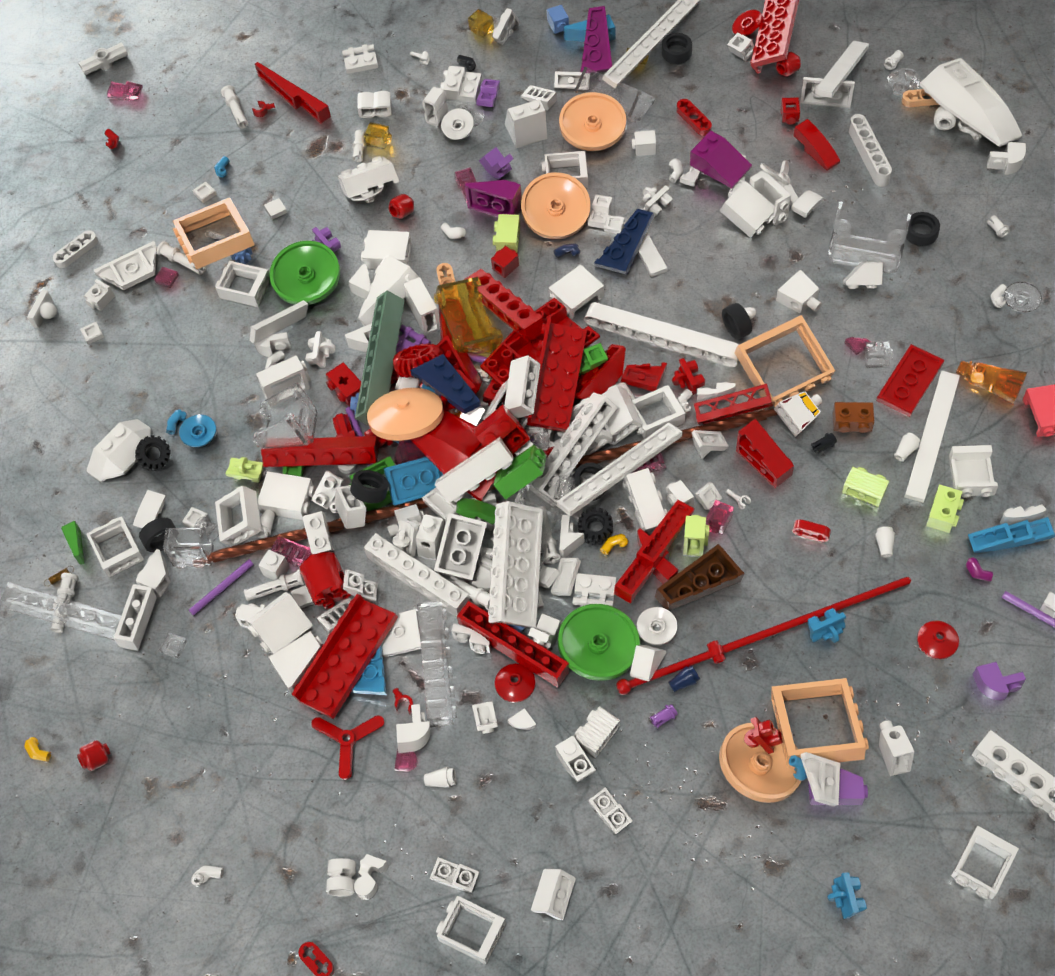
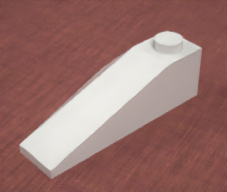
[358,255,419,326]

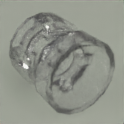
[193,516,219,542]

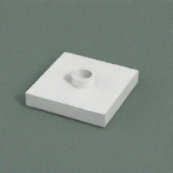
[381,609,423,658]

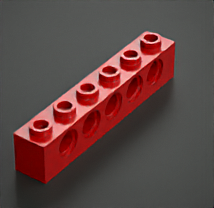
[464,269,545,342]

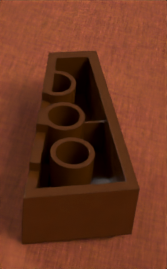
[655,544,745,611]

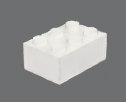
[434,513,487,581]

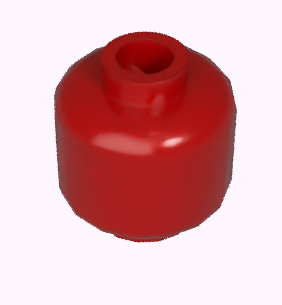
[776,52,801,77]
[389,194,414,219]
[77,740,111,771]

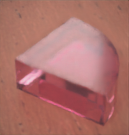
[845,337,871,355]

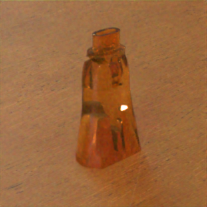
[956,361,1028,404]

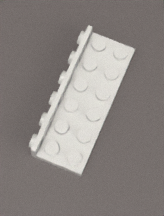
[488,501,543,628]

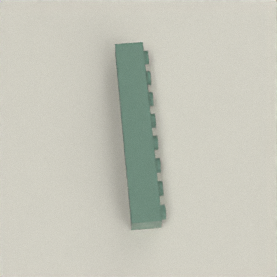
[355,290,404,426]

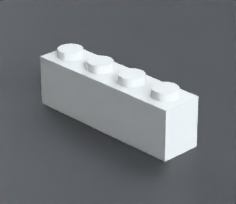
[435,437,513,504]

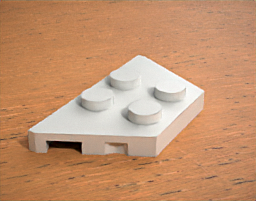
[94,241,157,290]

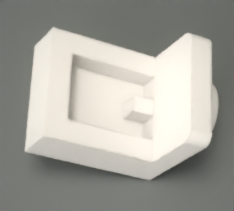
[472,701,498,734]

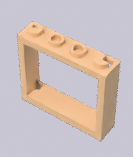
[172,198,254,270]
[734,315,835,409]
[771,678,869,768]

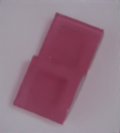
[107,81,143,100]

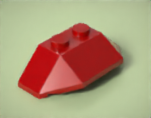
[436,335,482,393]
[574,344,626,399]

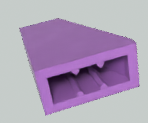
[808,768,868,805]

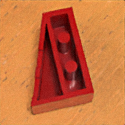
[736,418,794,488]

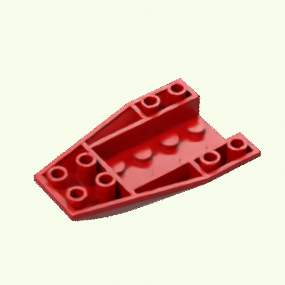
[480,298,600,386]
[410,410,517,501]

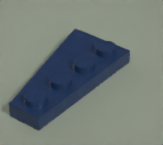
[594,209,654,275]
[410,354,481,414]

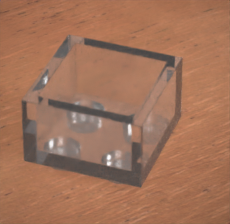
[163,528,214,568]

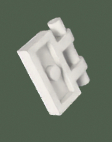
[342,44,378,74]
[573,573,616,607]

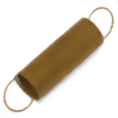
[44,566,74,586]

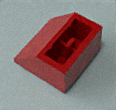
[474,404,531,454]

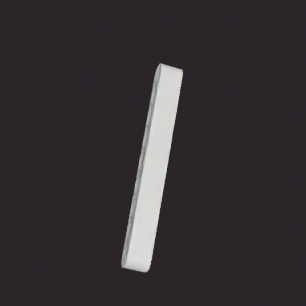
[584,302,739,367]

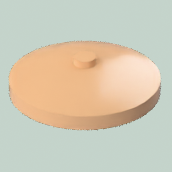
[559,92,626,151]
[521,172,590,239]
[367,388,444,441]
[719,723,801,803]

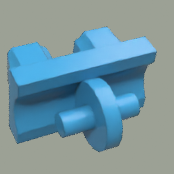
[808,608,846,643]
[827,872,867,919]

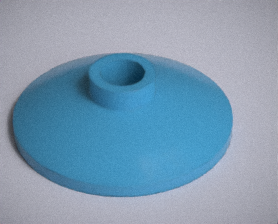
[179,414,216,447]

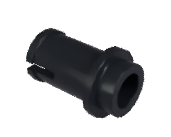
[811,433,837,454]

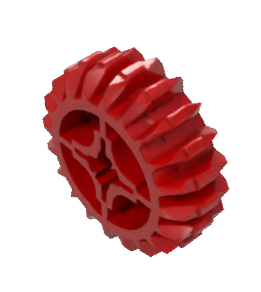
[393,343,442,378]

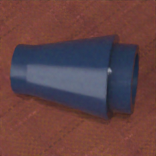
[668,665,700,693]

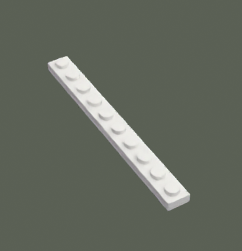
[602,0,701,89]

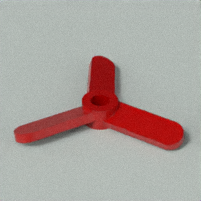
[312,715,384,780]

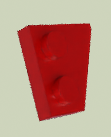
[621,362,667,391]

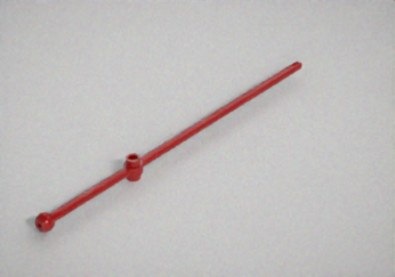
[616,577,911,695]

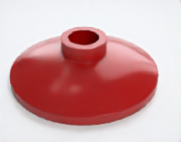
[732,10,762,36]
[917,621,959,659]
[495,663,535,702]

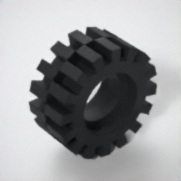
[135,435,171,471]
[578,507,613,546]

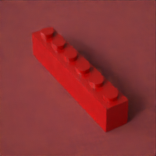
[261,436,379,467]
[457,601,570,688]

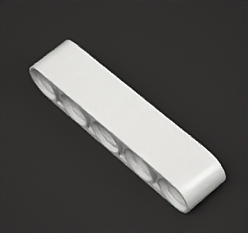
[849,114,892,187]

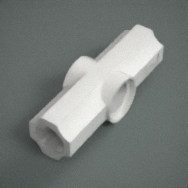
[78,42,128,76]

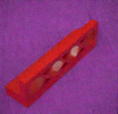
[694,383,773,426]

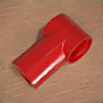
[333,413,355,437]

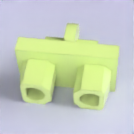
[225,457,264,483]

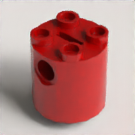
[300,552,351,610]

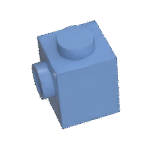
[547,5,569,34]

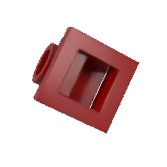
[780,97,800,125]

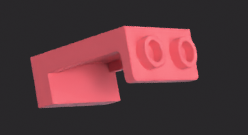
[1023,384,1055,437]

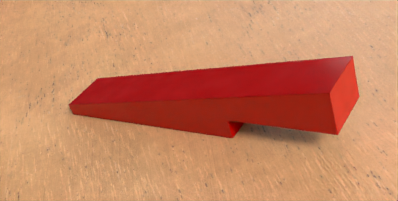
[255,62,331,124]
[614,500,695,604]

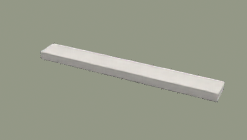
[815,41,869,98]
[904,370,960,503]
[557,422,682,516]

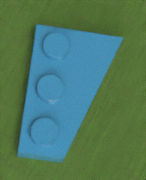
[351,645,387,695]

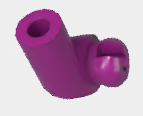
[966,557,993,582]

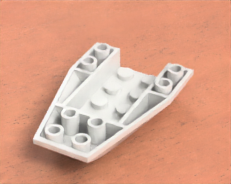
[919,58,1022,147]

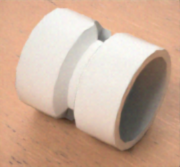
[326,858,356,896]

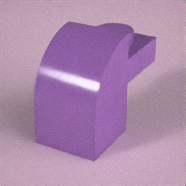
[479,147,514,179]
[972,662,1026,700]

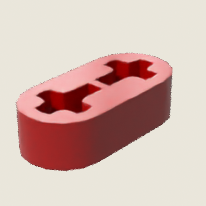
[792,519,831,542]
[298,942,334,976]

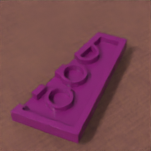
[580,6,612,74]

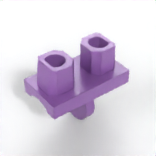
[312,227,341,254]

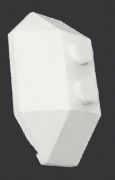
[87,419,152,482]

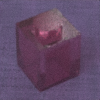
[706,500,734,535]

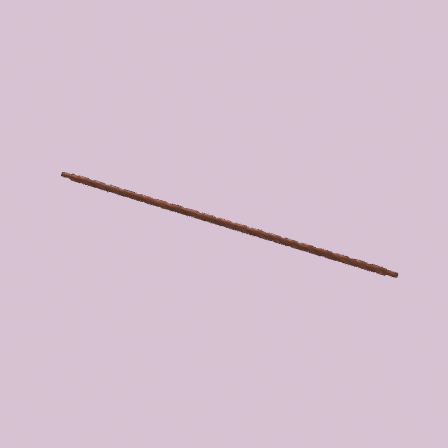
[193,408,778,566]

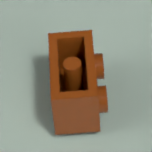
[832,402,874,433]

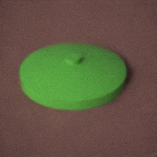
[270,241,340,305]
[558,604,640,681]

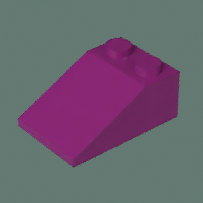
[690,130,752,189]
[465,180,522,217]

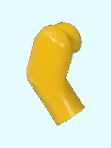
[600,534,629,555]
[24,737,51,762]

